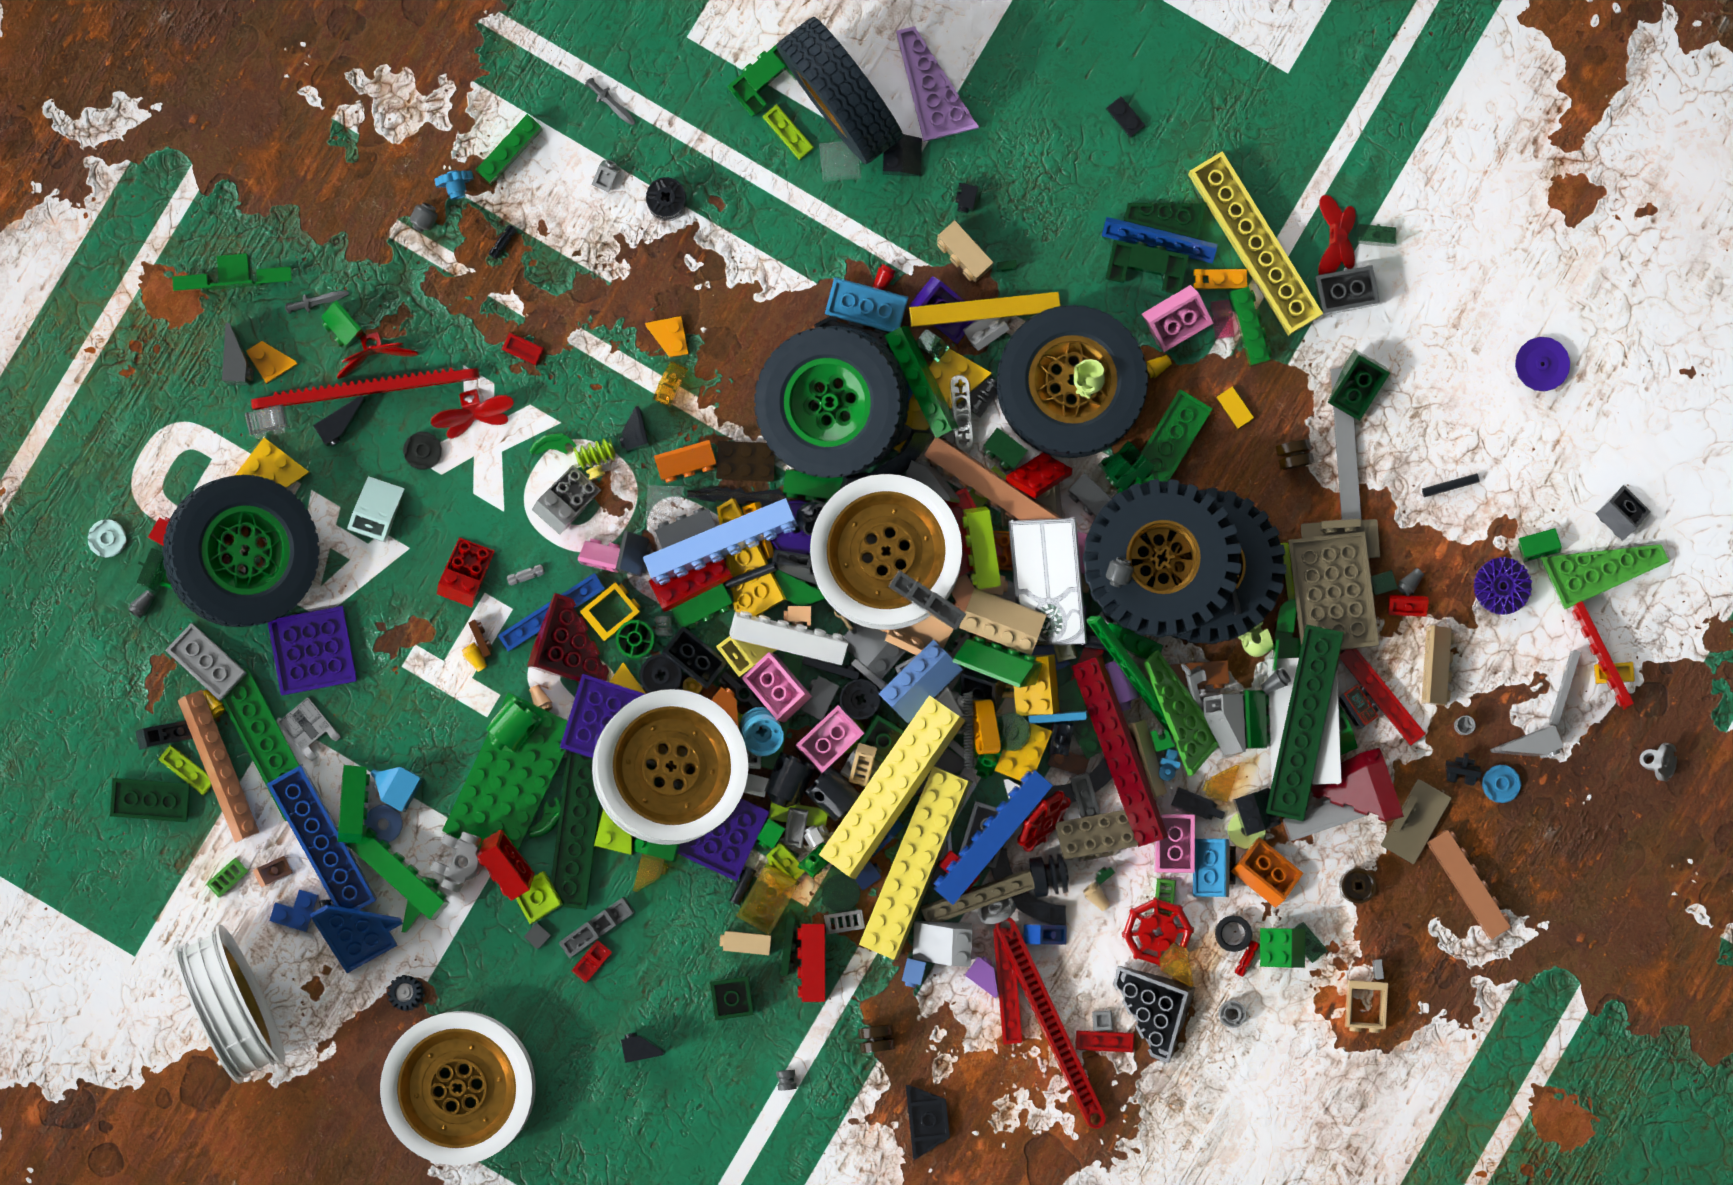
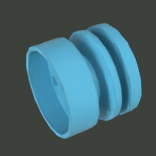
[740,707,784,756]

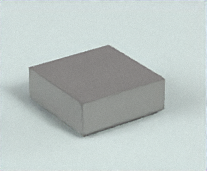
[1372,959,1384,979]
[1092,1010,1113,1031]

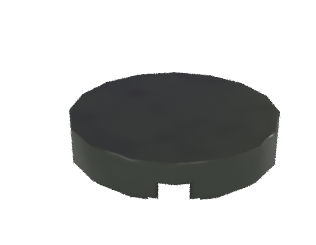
[403,432,442,470]

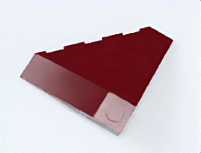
[527,593,609,682]
[1311,747,1404,822]

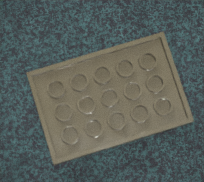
[1288,531,1379,650]

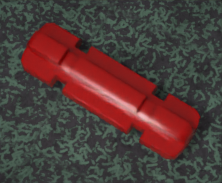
[1235,940,1260,977]

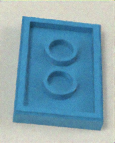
[1193,839,1230,897]

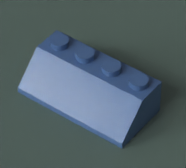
[879,639,963,724]

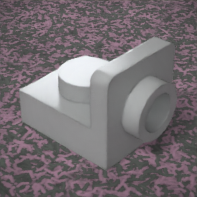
[591,160,620,193]

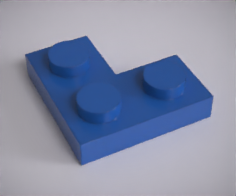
[269,890,318,932]

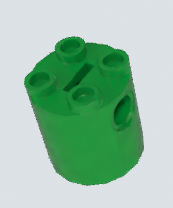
[616,620,656,660]
[486,696,542,753]

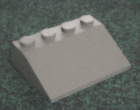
[1490,726,1564,758]

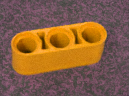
[972,700,1001,754]

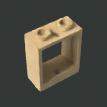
[720,931,772,955]
[1345,980,1388,1033]

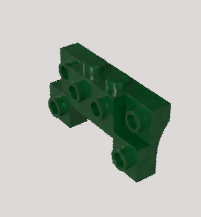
[1105,240,1189,294]
[1098,441,1155,491]

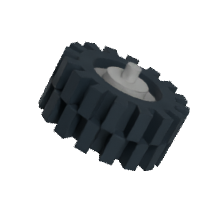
[387,975,425,1011]

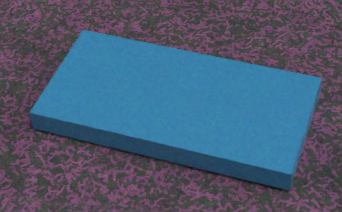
[825,277,908,332]

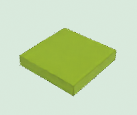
[516,871,563,924]

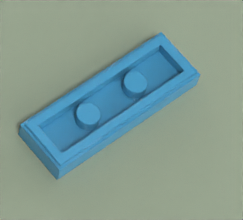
[1028,710,1088,724]

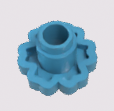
[434,170,474,200]

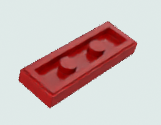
[1075,1030,1134,1053]

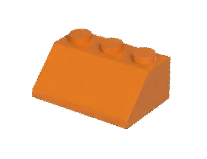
[654,440,717,483]
[1231,837,1304,908]

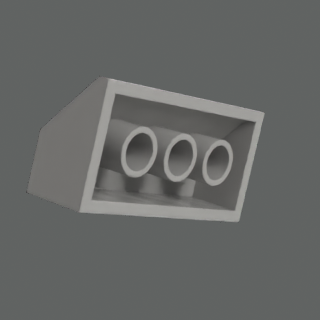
[1282,799,1366,841]

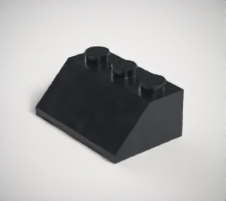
[662,626,727,689]

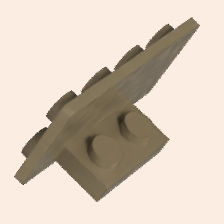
[1301,519,1380,558]
[1381,779,1451,864]
[1055,810,1138,862]

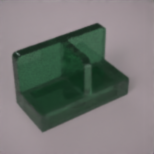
[1356,224,1397,247]
[137,548,166,591]
[1293,921,1328,963]

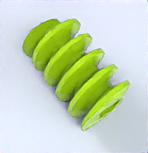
[573,438,616,470]

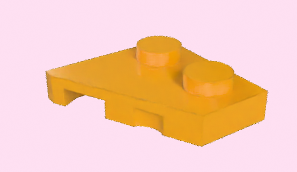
[645,316,688,358]
[246,341,298,384]

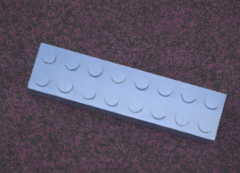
[643,498,798,585]

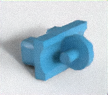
[1158,749,1181,781]

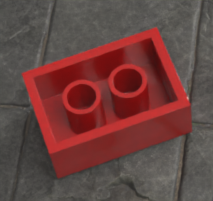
[477,829,535,901]

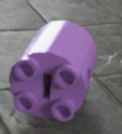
[1105,661,1140,712]

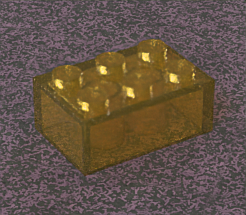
[736,863,801,935]

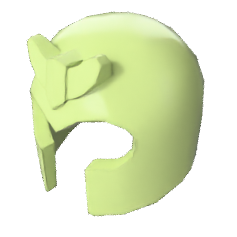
[1074,359,1105,399]
[1238,622,1275,657]

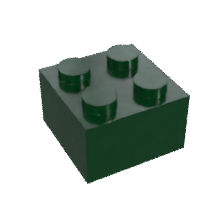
[982,427,1028,472]
[856,712,905,763]
[710,976,754,1020]

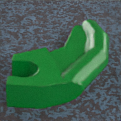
[529,433,577,455]
[529,797,561,838]

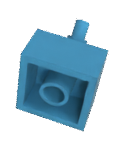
[370,767,424,812]

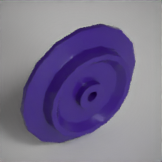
[1515,337,1570,392]

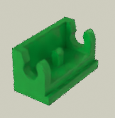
[1518,528,1562,563]
[1149,729,1175,753]

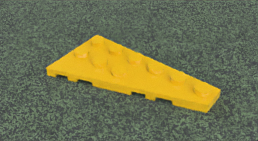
[717,498,786,617]

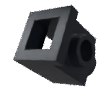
[955,183,978,213]

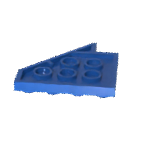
[310,905,403,973]

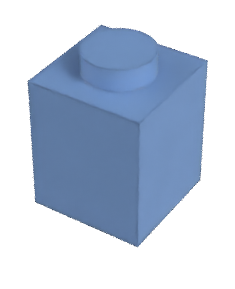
[902,958,926,988]

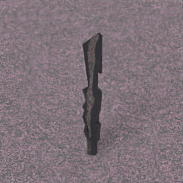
[687,487,789,506]

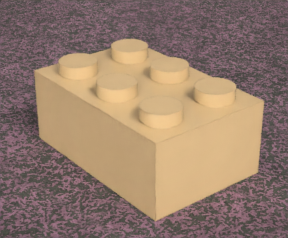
[937,220,993,283]

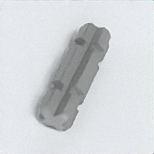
[507,565,544,586]

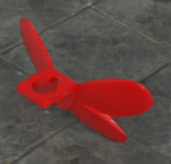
[1318,195,1356,275]
[337,332,419,379]
[431,389,514,439]

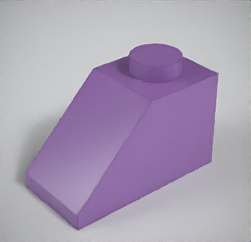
[964,956,998,998]

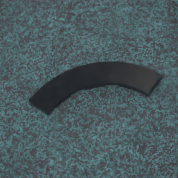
[839,429,931,490]
[1041,756,1112,803]
[990,848,1066,925]

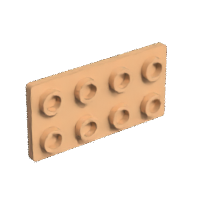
[881,615,953,655]

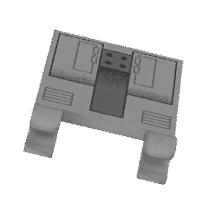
[279,697,340,761]

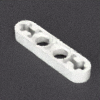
[950,375,973,450]

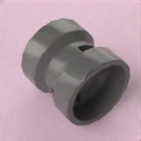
[776,1070,797,1091]

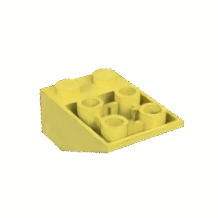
[716,613,777,678]

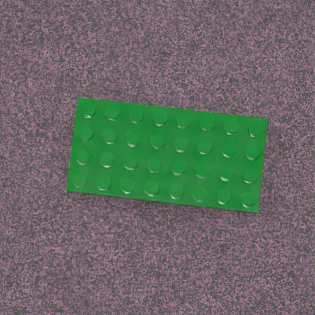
[442,692,568,850]

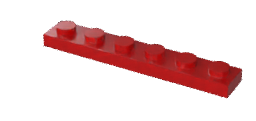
[1572,601,1634,710]
[1339,648,1426,746]
[993,927,1022,1045]

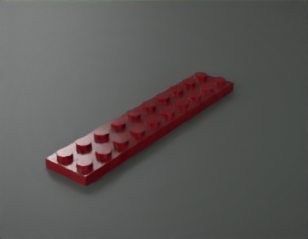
[1071,655,1168,847]

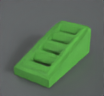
[206,857,249,898]
[1155,878,1176,915]

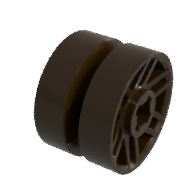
[1275,439,1315,470]
[1339,868,1377,904]
[858,1024,896,1053]

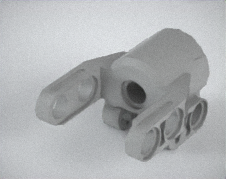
[430,832,483,892]

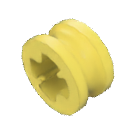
[586,465,605,480]

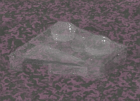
[646,485,685,524]

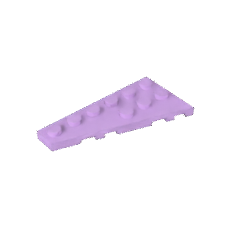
[896,26,979,142]

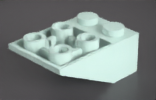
[347,476,404,543]

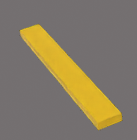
[909,292,1060,327]

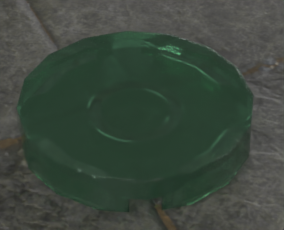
[996,713,1031,751]
[822,874,860,912]

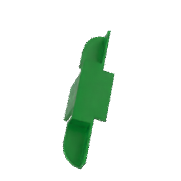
[172,253,292,291]
[1272,599,1301,671]

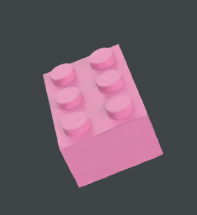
[1142,285,1213,352]
[742,652,812,723]
[1154,814,1195,873]

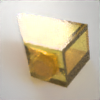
[653,361,688,407]
[1202,765,1239,803]
[633,853,668,892]
[1159,943,1194,987]

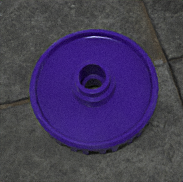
[771,500,812,555]
[1474,557,1532,615]

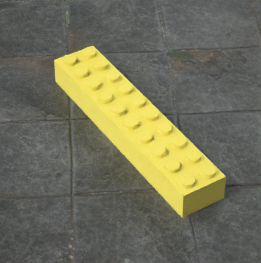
[1188,151,1323,336]
[819,695,966,879]
[859,766,972,960]

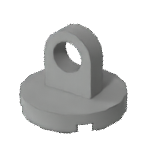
[1640,743,1677,782]

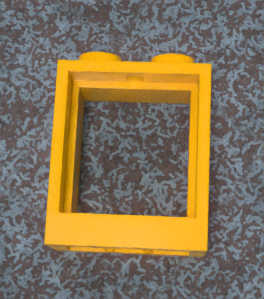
[580,582,641,642]

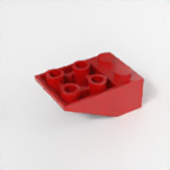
[436,537,495,608]

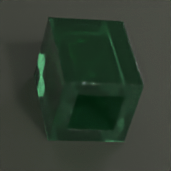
[916,329,949,362]
[1371,570,1398,596]

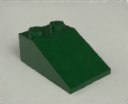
[1327,349,1390,421]

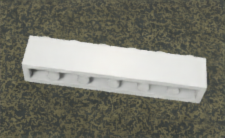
[729,611,848,665]

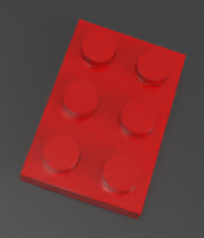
[1006,453,1073,498]

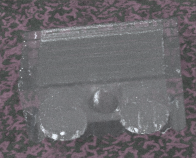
[245,405,289,439]

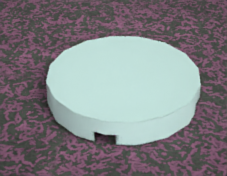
[88,520,127,558]

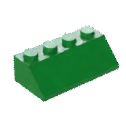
[953,636,1042,688]

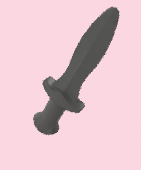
[585,78,635,125]
[285,291,349,314]

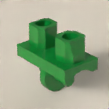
[974,749,1003,779]
[798,843,830,878]

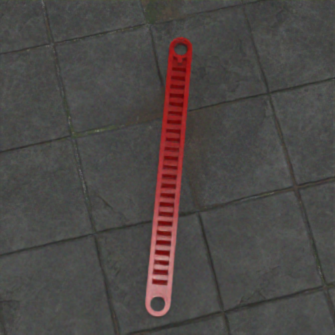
[251,367,480,410]
[995,917,1106,1129]

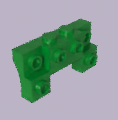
[727,37,796,118]

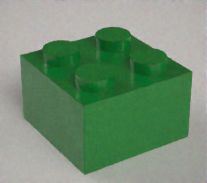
[1260,928,1305,968]

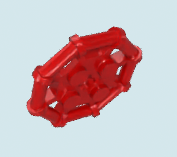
[1017,791,1071,852]
[1121,897,1194,967]

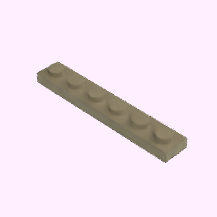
[921,868,1035,922]

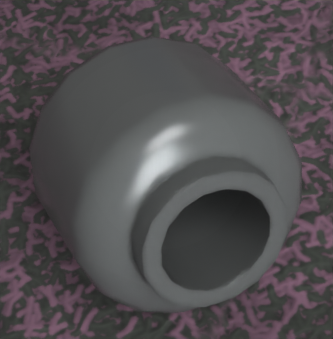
[410,202,438,232]
[1106,557,1134,588]

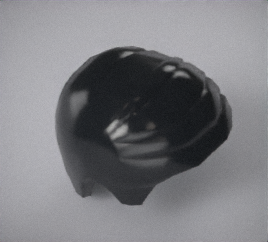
[795,502,824,535]

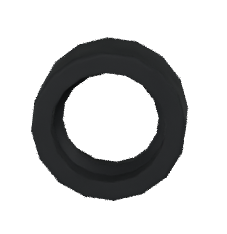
[1215,915,1252,952]

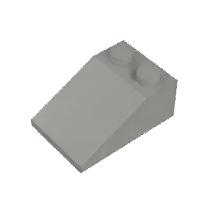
[913,921,972,967]

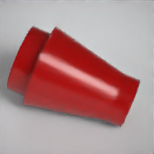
[873,264,896,290]

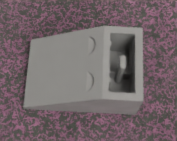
[532,465,601,535]
[1203,694,1247,755]

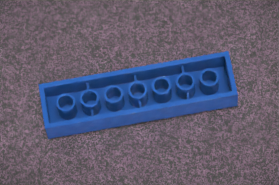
[267,764,377,910]
[933,770,1053,905]

